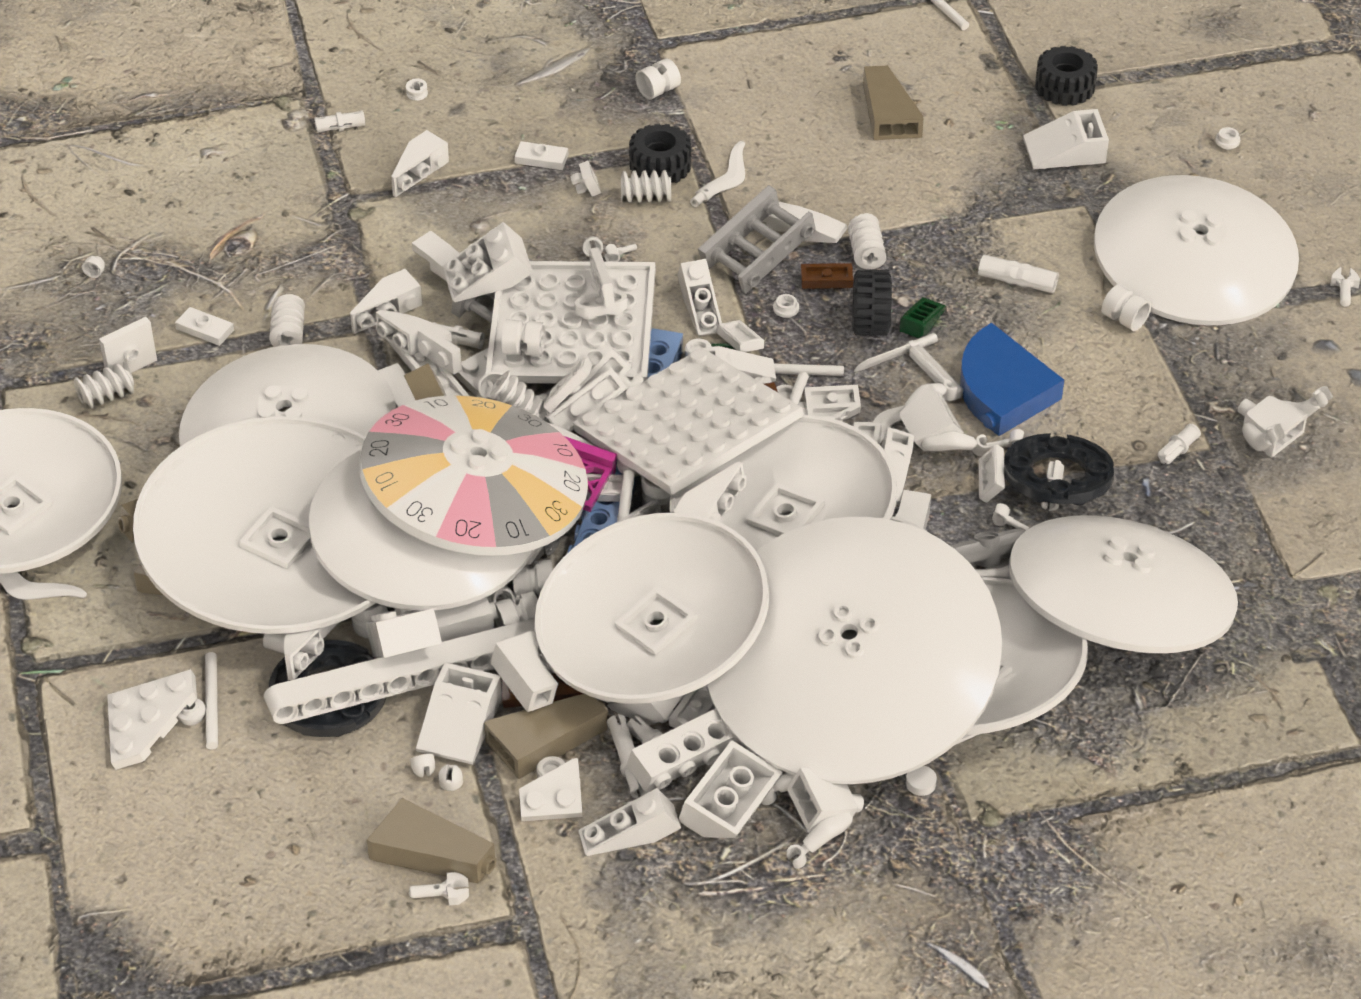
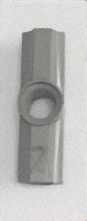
[950,527,1026,567]

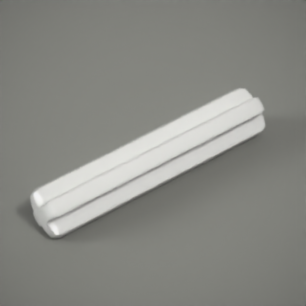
[909,344,964,401]

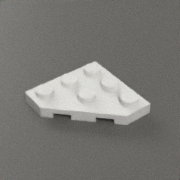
[107,669,197,770]

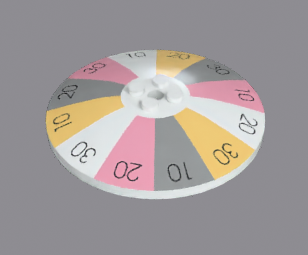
[360,395,588,556]

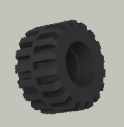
[1035,46,1098,106]
[629,123,691,183]
[852,269,892,336]

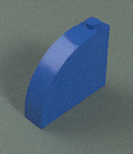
[960,323,1064,436]

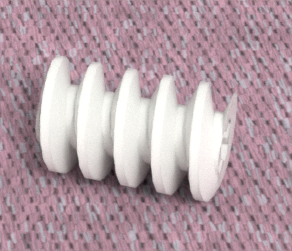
[621,170,671,203]
[848,213,886,269]
[269,294,305,347]
[74,361,134,409]
[489,370,548,420]

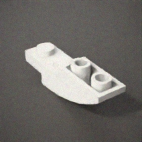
[375,310,462,375]
[284,622,340,680]

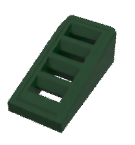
[899,297,946,339]

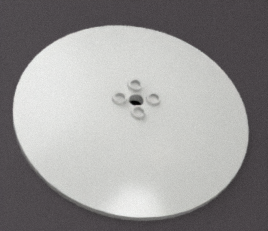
[133,417,375,634]
[707,517,1002,784]

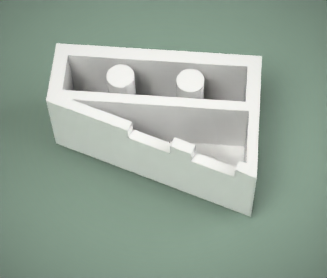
[365,609,442,658]

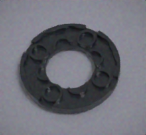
[1004,433,1114,505]
[269,640,386,737]

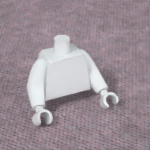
[899,379,990,456]
[1238,386,1333,458]
[761,768,864,869]

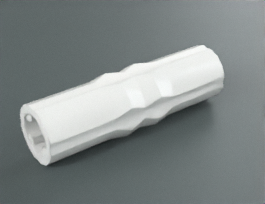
[978,254,1059,294]

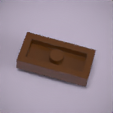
[800,263,853,289]

